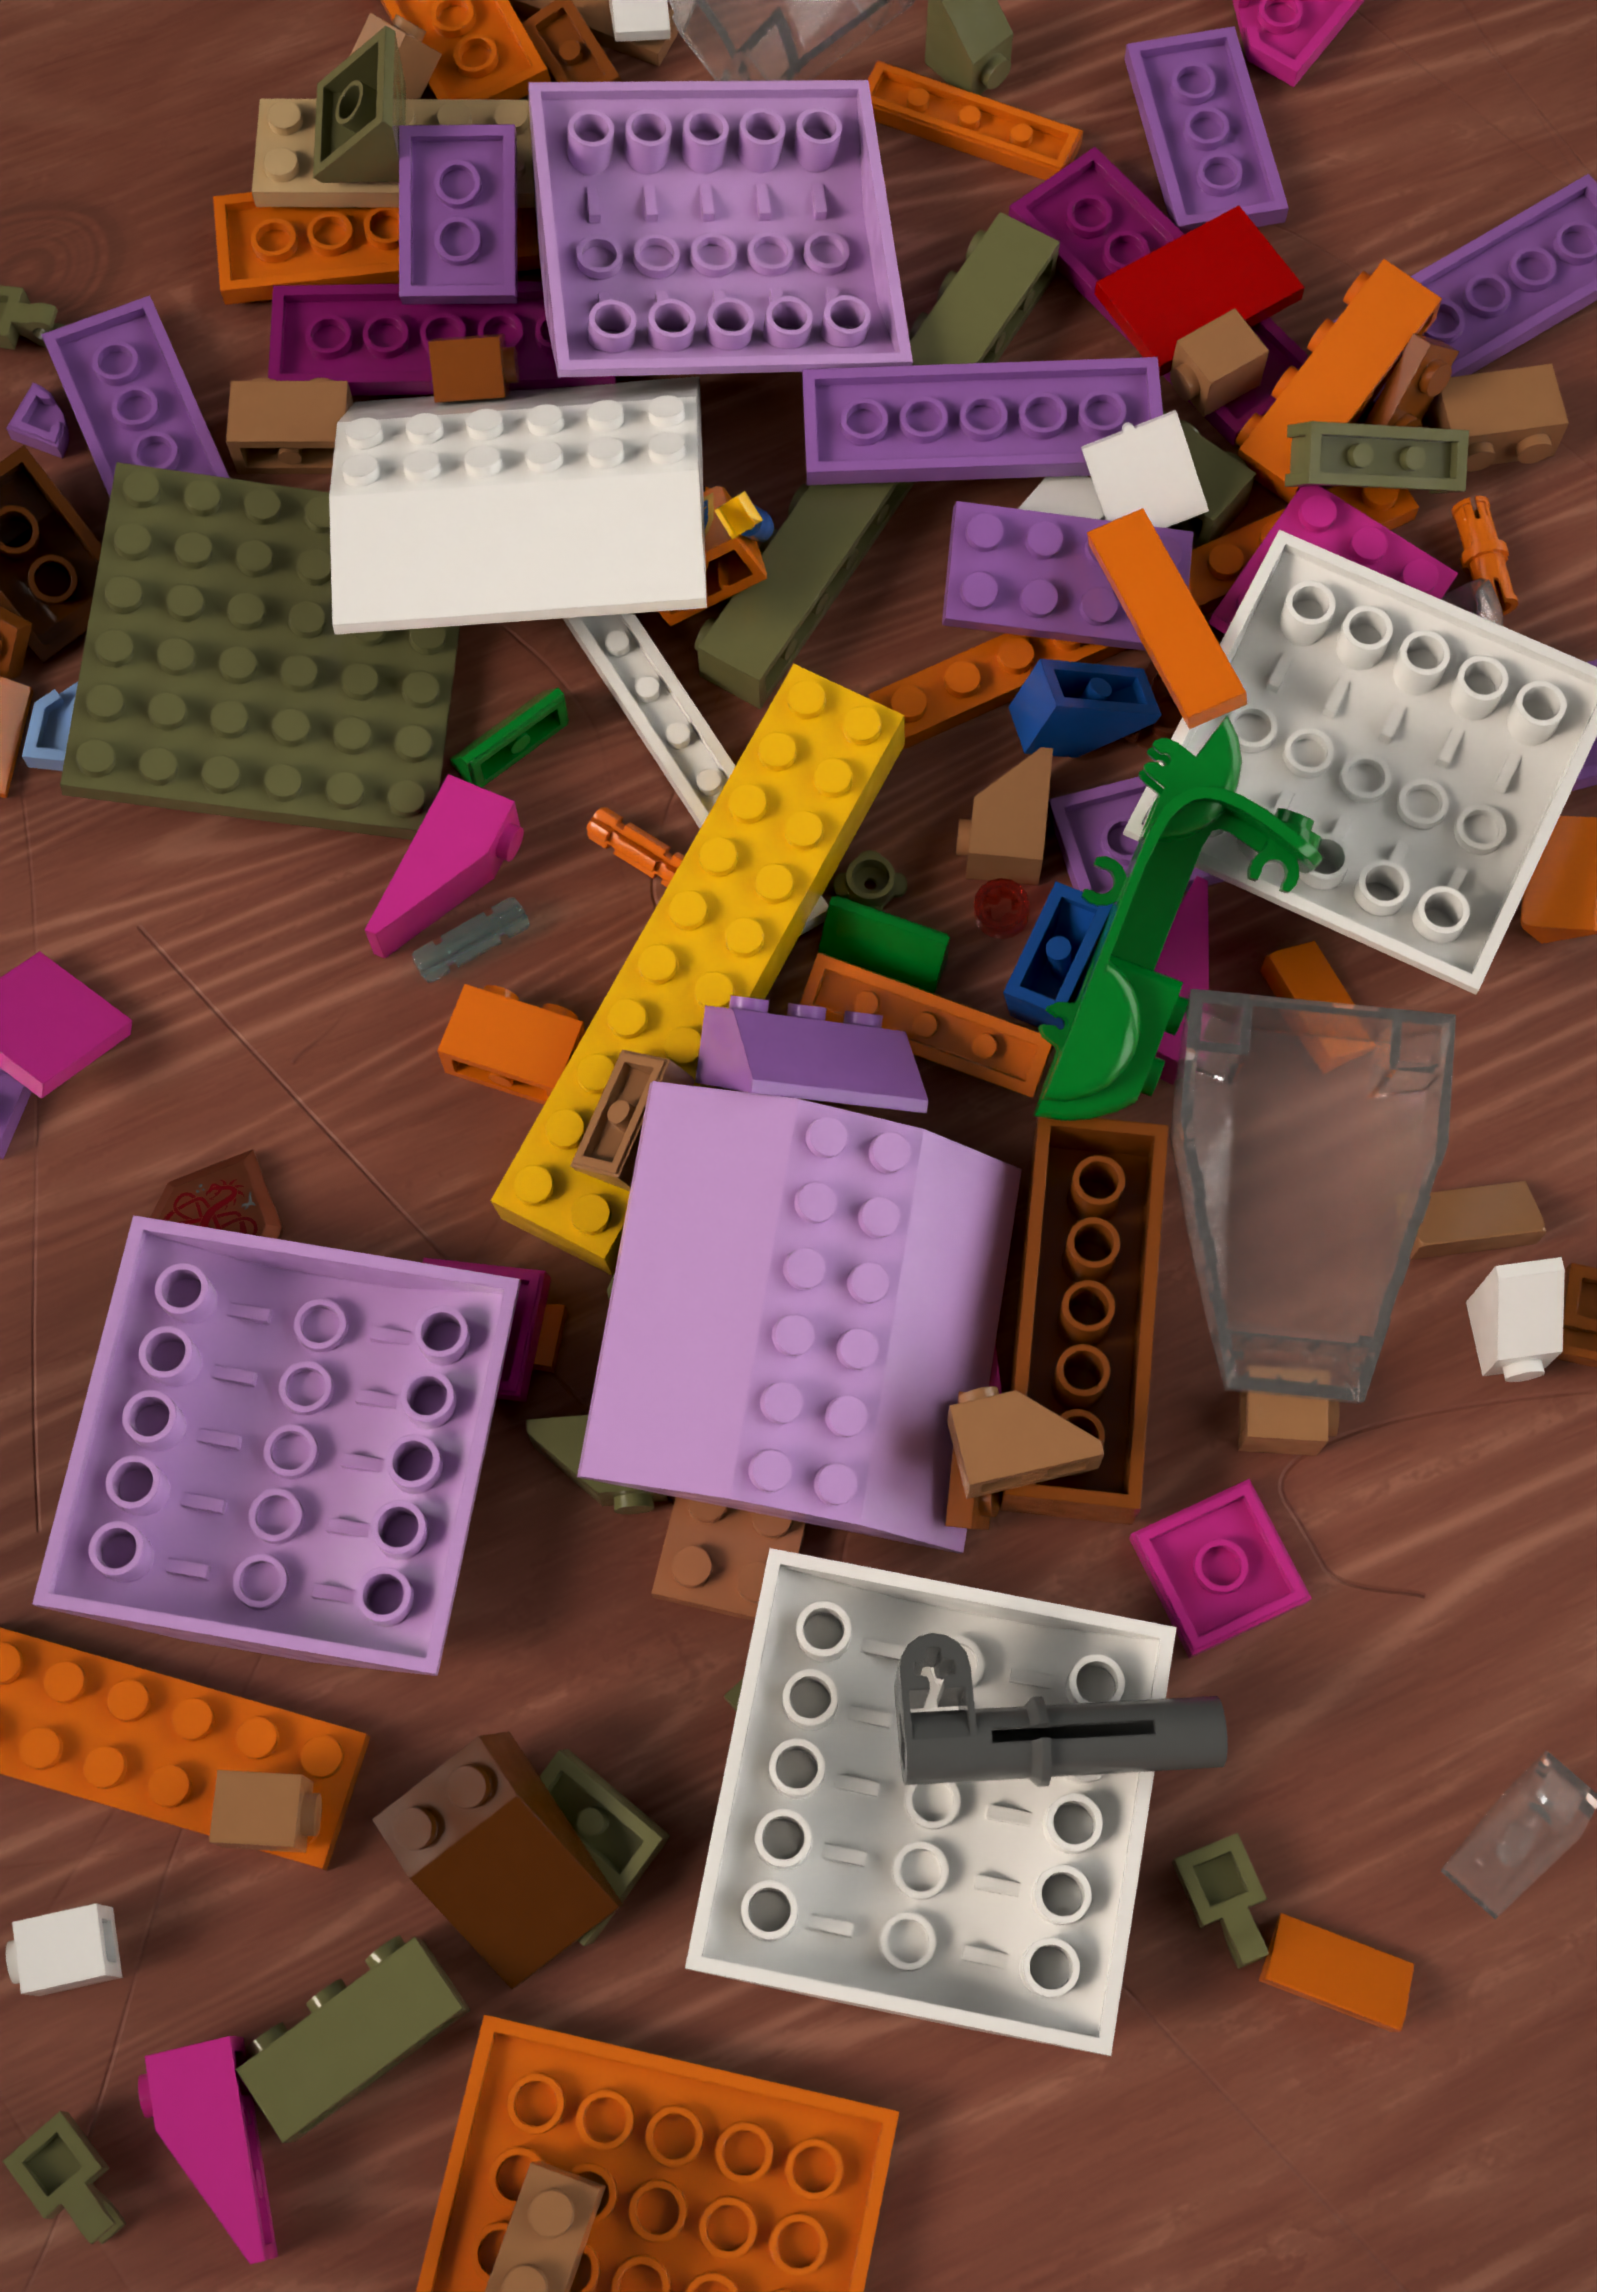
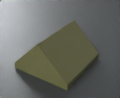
[313,26,406,183]

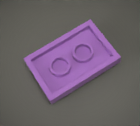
[399,124,518,304]

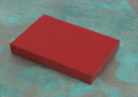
[1094,205,1305,377]

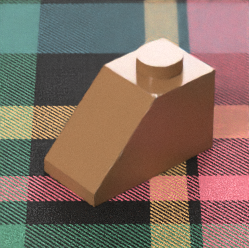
[956,747,1053,886]
[947,1386,1104,1499]

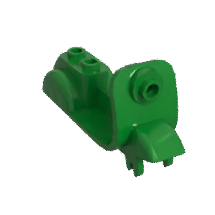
[1033,715,1323,1121]

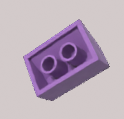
[695,995,929,1113]

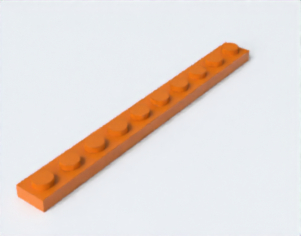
[868,486,1419,750]

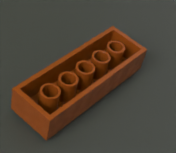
[1000,1117,1169,1525]

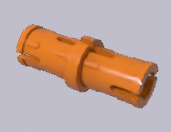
[1451,495,1519,618]

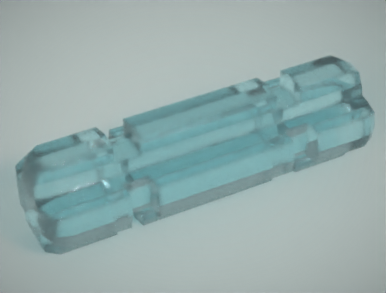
[412,897,530,983]

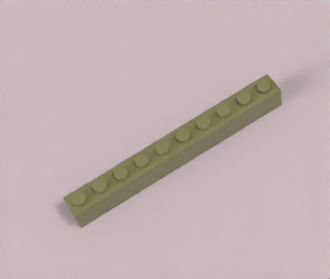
[695,212,1060,709]

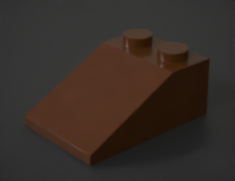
[0,445,102,664]
[372,1732,624,1989]

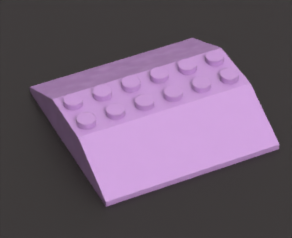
[528,80,913,377]
[577,1081,1022,1553]
[32,1215,521,1676]

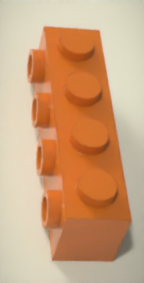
[1235,259,1442,504]

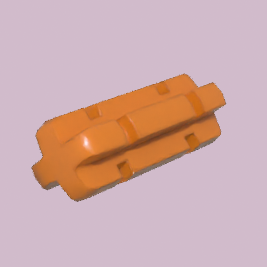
[586,807,685,887]

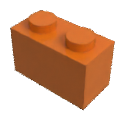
[437,984,586,1105]

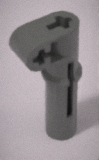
[894,1633,1228,1787]

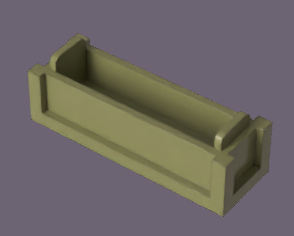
[1285,421,1469,494]

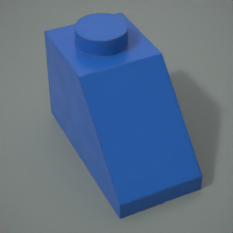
[1008,659,1161,758]
[1003,881,1114,1029]

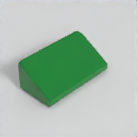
[450,687,569,788]
[818,896,950,993]

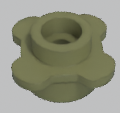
[833,850,907,911]

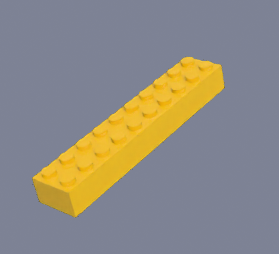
[490,664,905,1276]

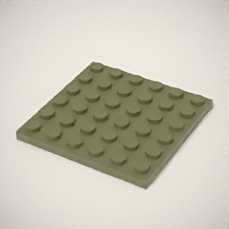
[60,462,460,840]

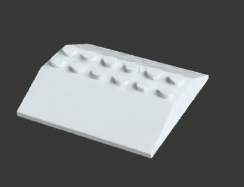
[329,377,707,635]
[1123,530,1597,995]
[685,1548,1177,2056]

